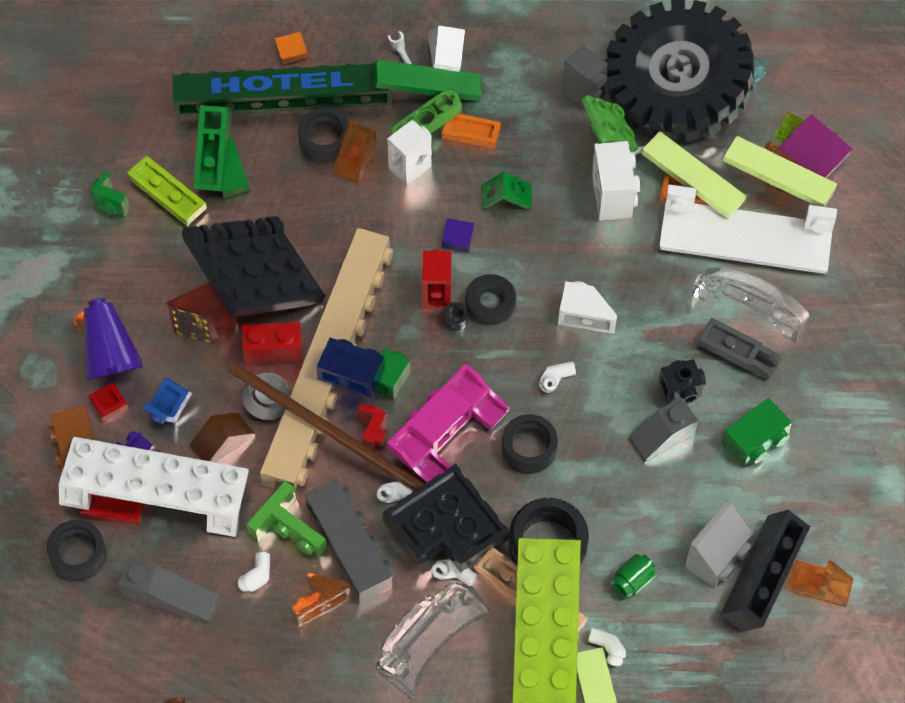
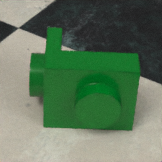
[91,171,130,218]

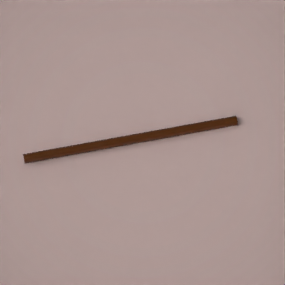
[228,362,424,491]

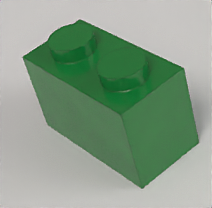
[721,397,792,468]

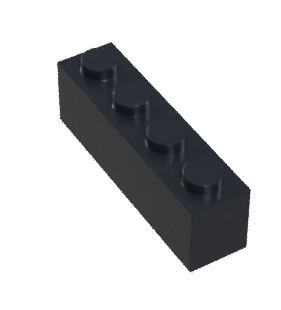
[720,510,811,632]

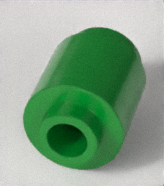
[611,554,656,598]

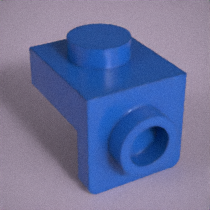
[142,377,192,424]

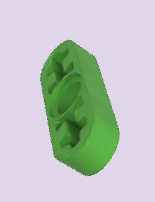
[391,90,462,135]

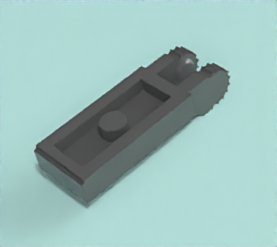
[697,318,781,379]

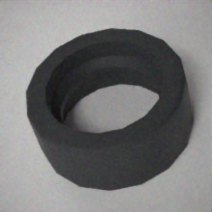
[298,108,351,162]
[501,414,558,474]
[47,520,106,580]

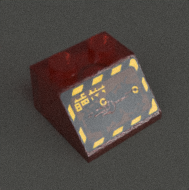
[166,282,239,344]

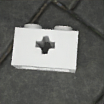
[387,119,432,185]

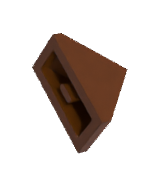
[190,412,255,462]

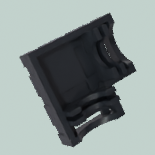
[383,463,510,573]

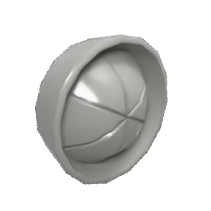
[242,372,291,420]

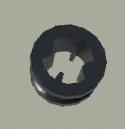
[443,302,468,331]

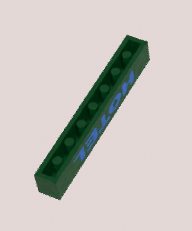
[172,63,393,117]

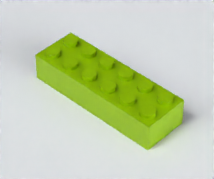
[512,538,581,703]

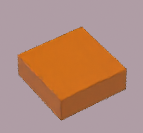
[274,32,308,65]

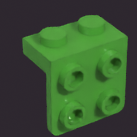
[582,95,639,152]

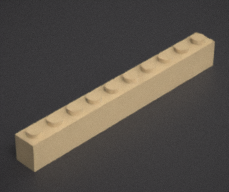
[260,228,393,495]

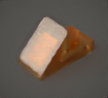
[787,560,854,607]
[292,573,352,627]

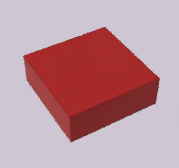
[88,382,128,422]

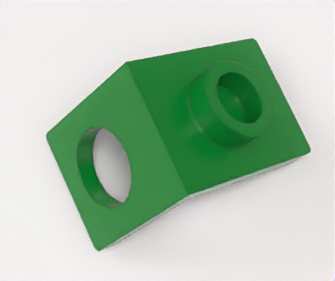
[482,171,532,210]

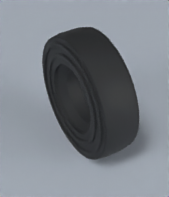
[465,274,516,325]

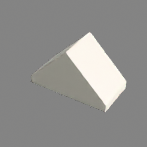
[427,26,465,72]

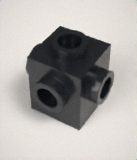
[659,359,706,405]

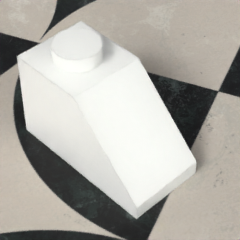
[558,281,617,334]

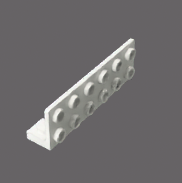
[659,185,837,274]
[59,437,249,537]

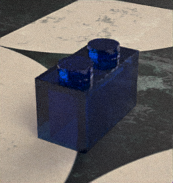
[316,337,385,399]

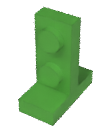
[247,481,327,559]

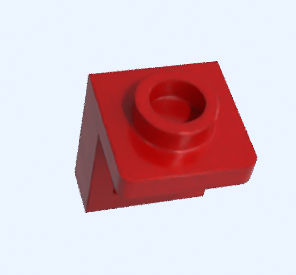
[357,404,388,452]

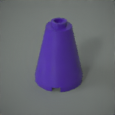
[84,298,143,380]

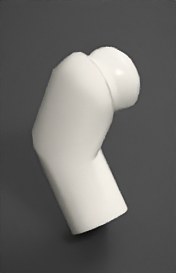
[539,361,576,393]
[376,481,413,503]
[238,552,270,592]
[431,559,478,587]
[588,628,626,666]

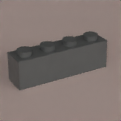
[305,479,395,604]

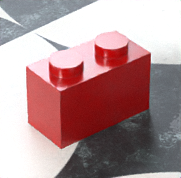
[422,249,452,309]
[242,322,303,367]

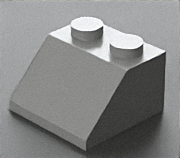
[685,500,753,588]

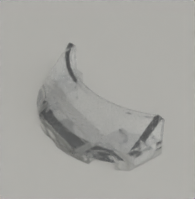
[692,267,810,343]
[376,581,490,700]

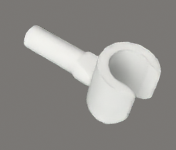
[388,31,412,64]

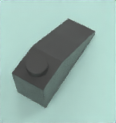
[118,558,218,623]

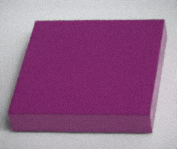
[774,114,853,178]

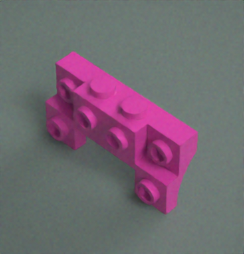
[387,364,510,484]

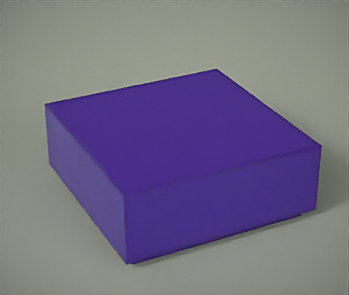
[442,218,474,251]

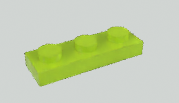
[127,155,207,226]

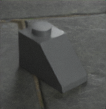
[630,398,698,462]

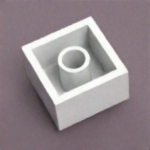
[591,141,640,221]

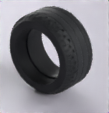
[509,497,589,565]

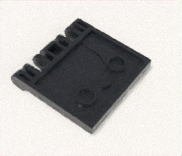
[182,216,326,317]

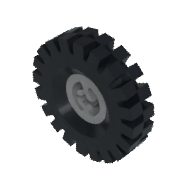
[605,0,755,142]

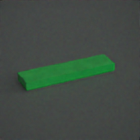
[374,60,482,102]

